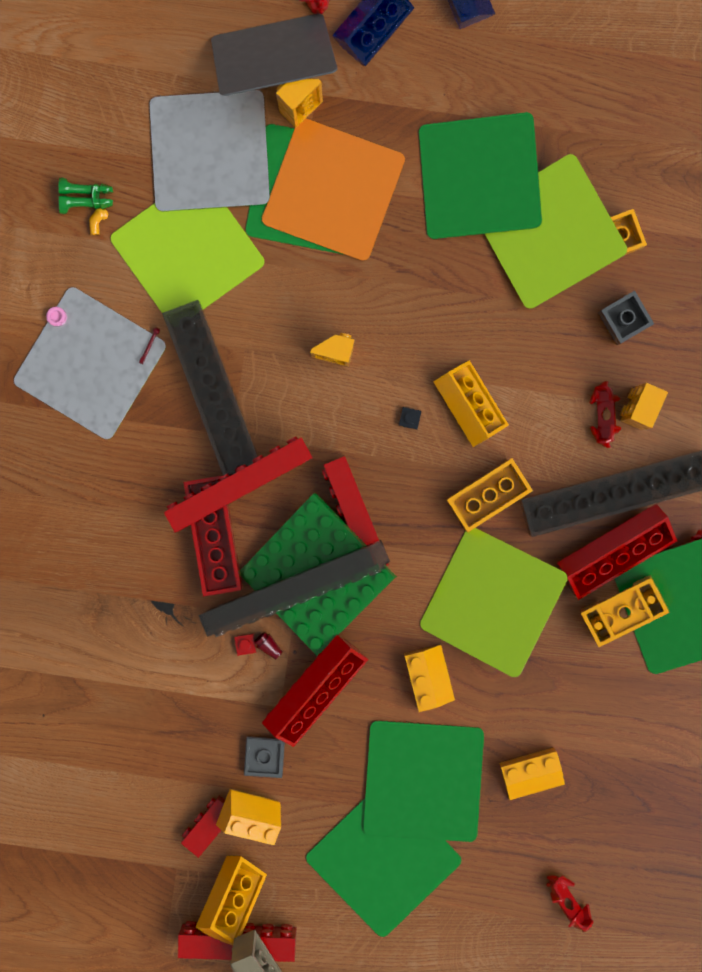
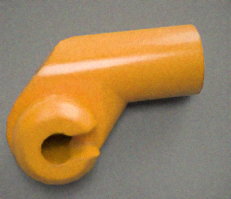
[89,208,108,235]

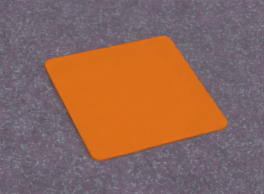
[262,119,405,261]

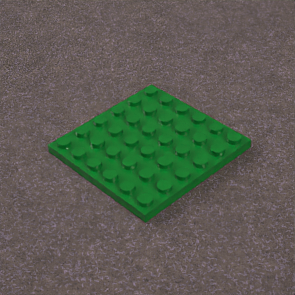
[240,493,397,656]

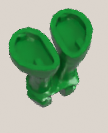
[59,178,113,214]

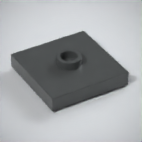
[244,736,285,778]

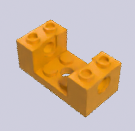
[581,575,669,647]

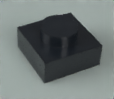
[399,407,422,430]

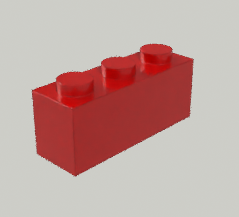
[181,795,225,858]

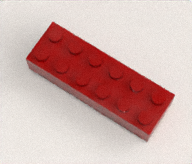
[322,456,389,566]
[183,476,243,597]
[557,503,677,600]
[262,635,369,747]
[178,921,297,962]

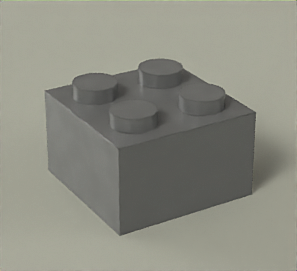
[598,291,654,345]

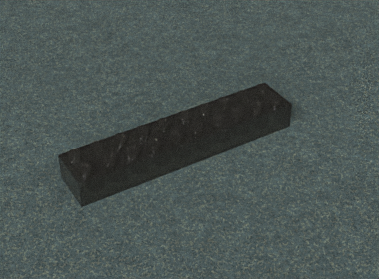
[162,300,258,476]
[519,450,702,537]
[198,540,390,638]

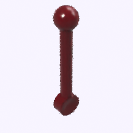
[139,327,160,365]

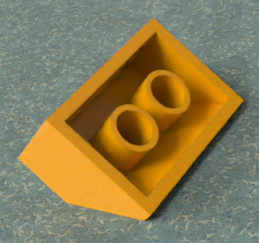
[310,333,355,367]
[404,644,455,712]
[499,747,565,800]
[216,789,281,845]

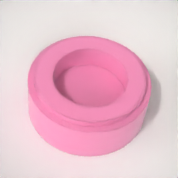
[46,307,67,327]

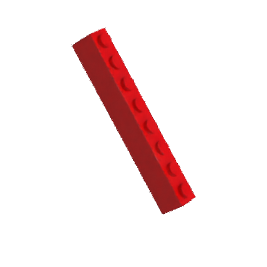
[164,436,313,533]

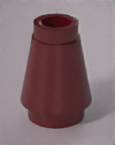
[254,632,283,660]

